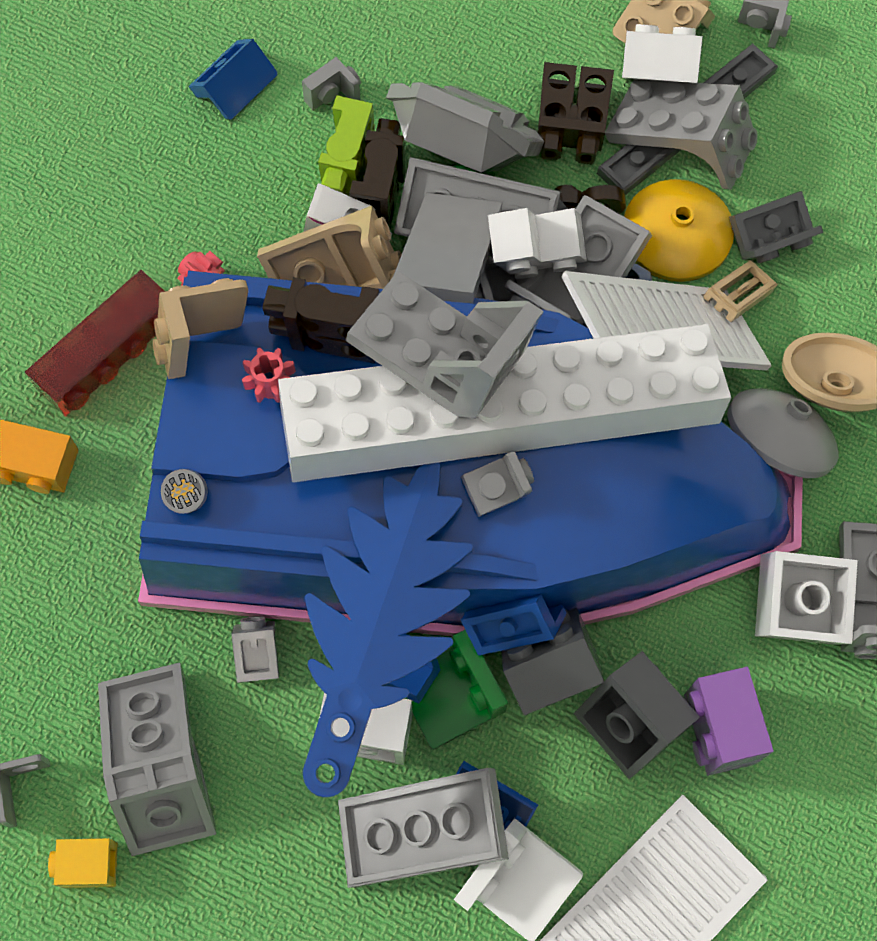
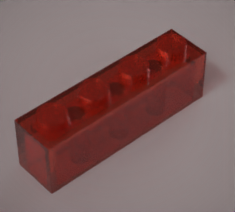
[25,270,165,417]

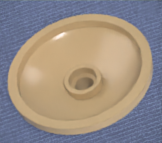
[782,333,877,412]

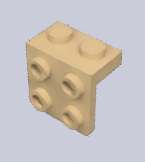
[613,0,715,43]
[153,278,248,379]

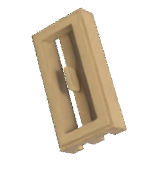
[703,260,778,322]

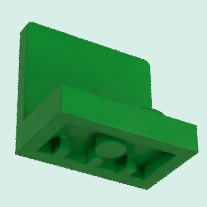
[404,630,508,750]

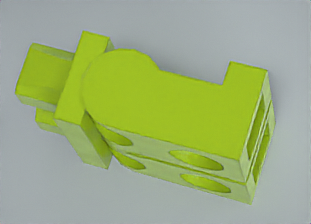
[318,95,375,196]

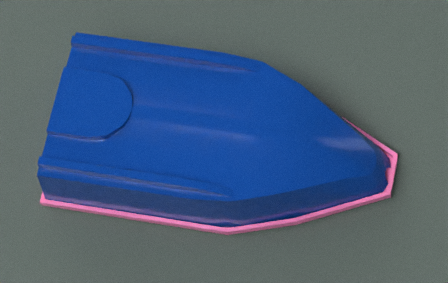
[138,271,803,637]

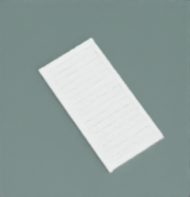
[561,271,772,371]
[540,795,767,941]

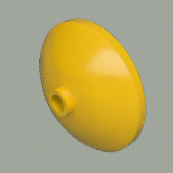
[624,179,734,282]

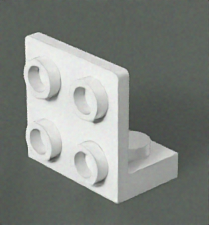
[454,818,583,941]

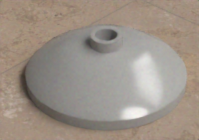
[727,388,839,478]

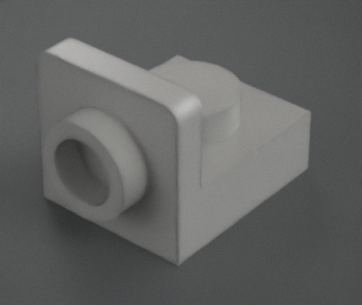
[738,0,792,48]
[302,57,361,110]
[461,451,534,517]
[231,616,279,683]

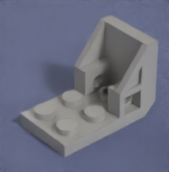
[346,271,544,419]
[98,662,216,856]

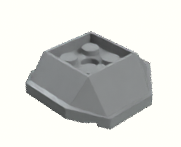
[386,82,544,173]

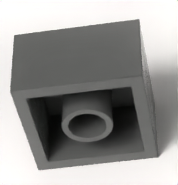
[501,607,604,715]
[573,651,700,779]

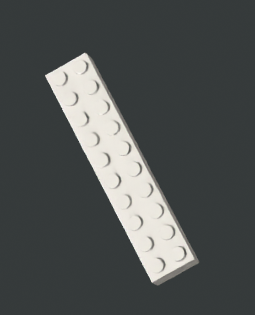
[278,324,731,483]

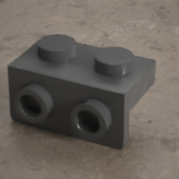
[729,191,823,263]

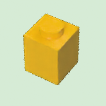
[48,838,118,888]

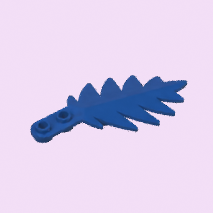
[303,462,473,797]

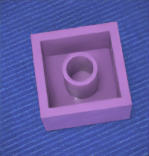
[684,666,774,776]

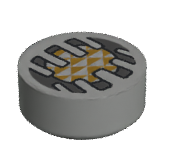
[161,469,208,514]

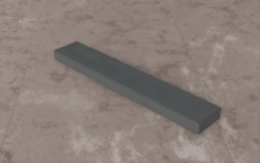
[597,43,778,195]

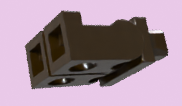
[538,62,614,165]
[349,118,405,230]
[262,277,380,363]

